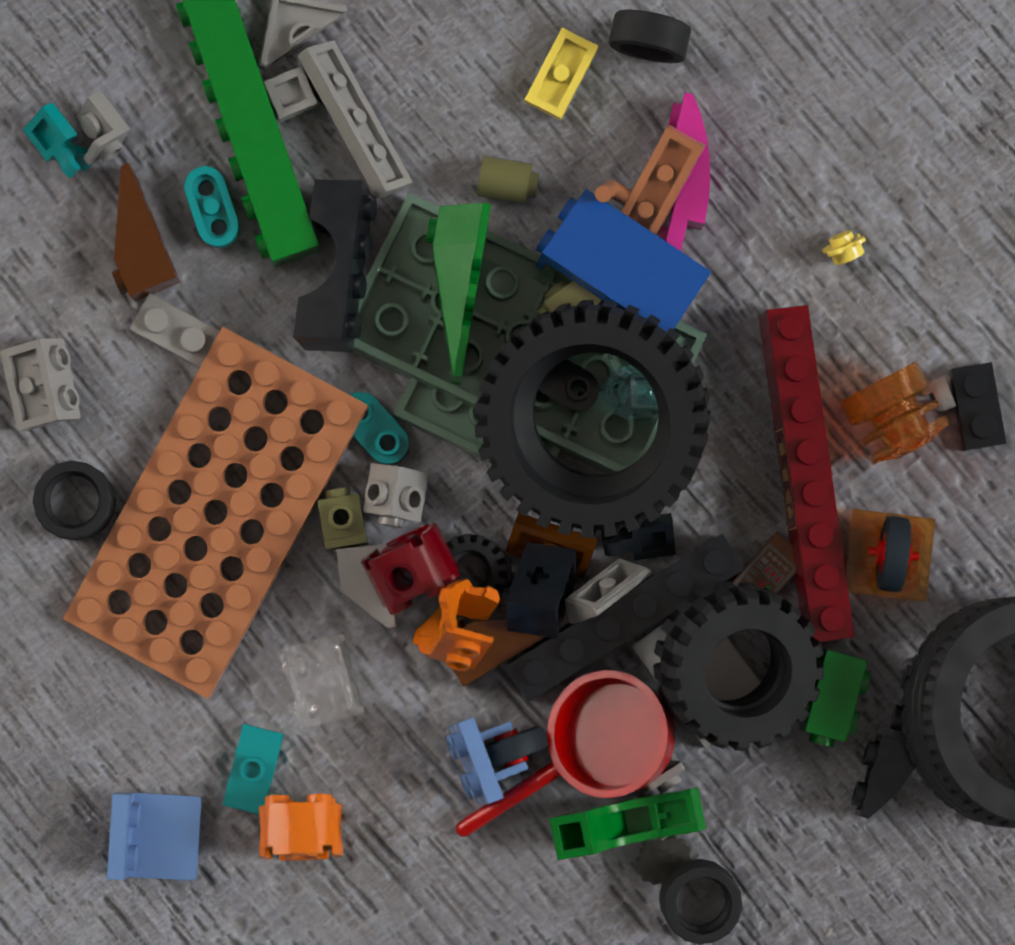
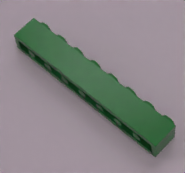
[175,0,321,267]

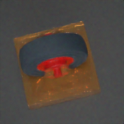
[845,509,935,602]

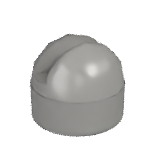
[922,375,956,412]

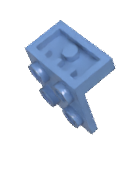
[107,792,202,881]

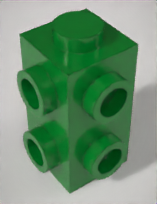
[797,649,871,748]

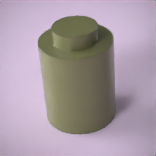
[477,155,539,205]

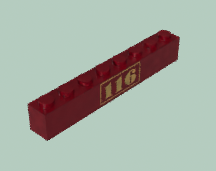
[759,305,855,642]

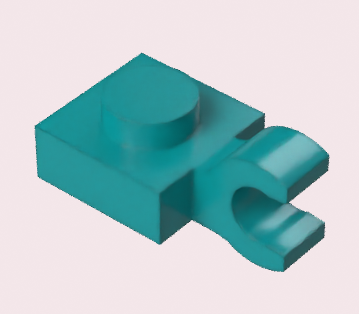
[23,102,95,178]

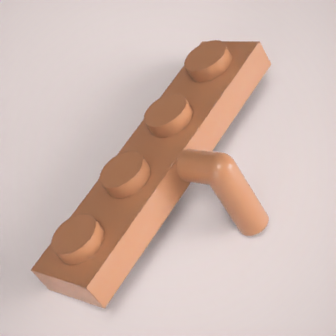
[595,125,706,235]

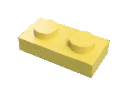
[524,27,599,121]

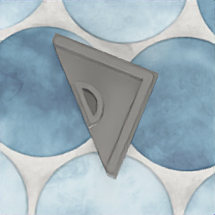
[258,0,348,69]

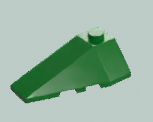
[426,203,491,385]

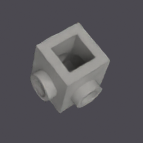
[362,463,429,528]

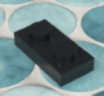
[949,362,1007,451]

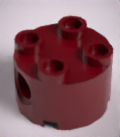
[361,523,460,615]

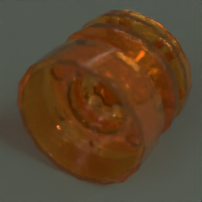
[839,361,951,465]

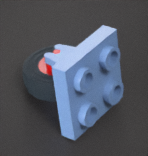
[445,717,548,804]

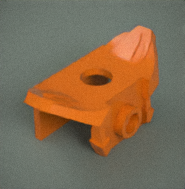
[412,579,500,671]

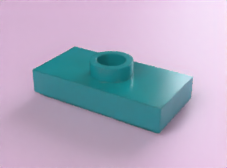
[222,723,285,815]

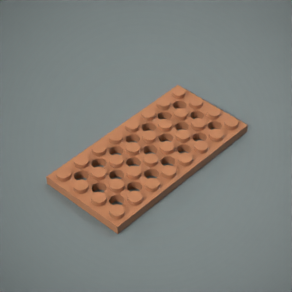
[63,326,369,699]

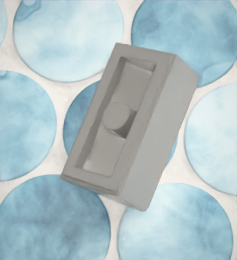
[564,558,651,624]

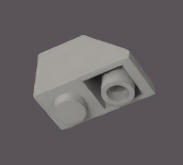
[336,544,404,629]

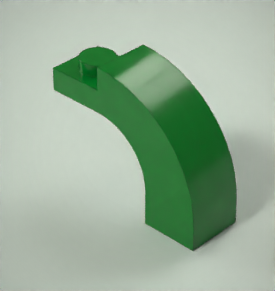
[549,787,707,860]

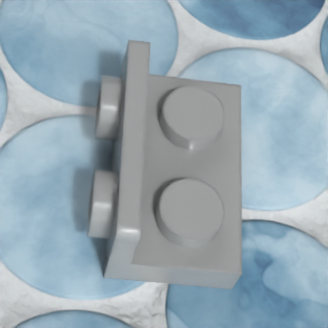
[0,338,81,431]

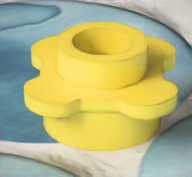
[822,230,866,265]

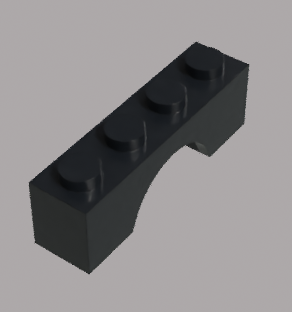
[293,179,377,352]

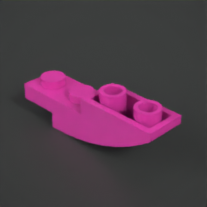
[658,92,710,251]

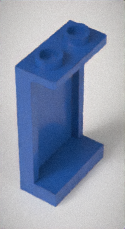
[535,189,711,332]

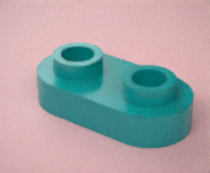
[184,166,240,248]
[350,392,409,465]

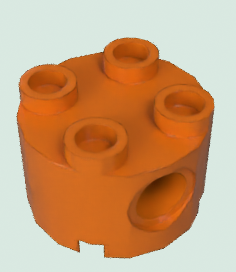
[258,794,343,861]

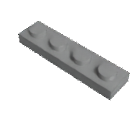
[297,40,413,199]

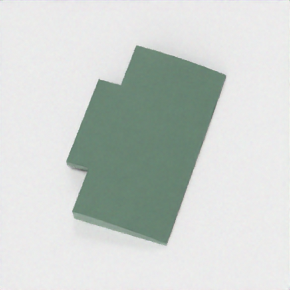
[353,193,707,474]

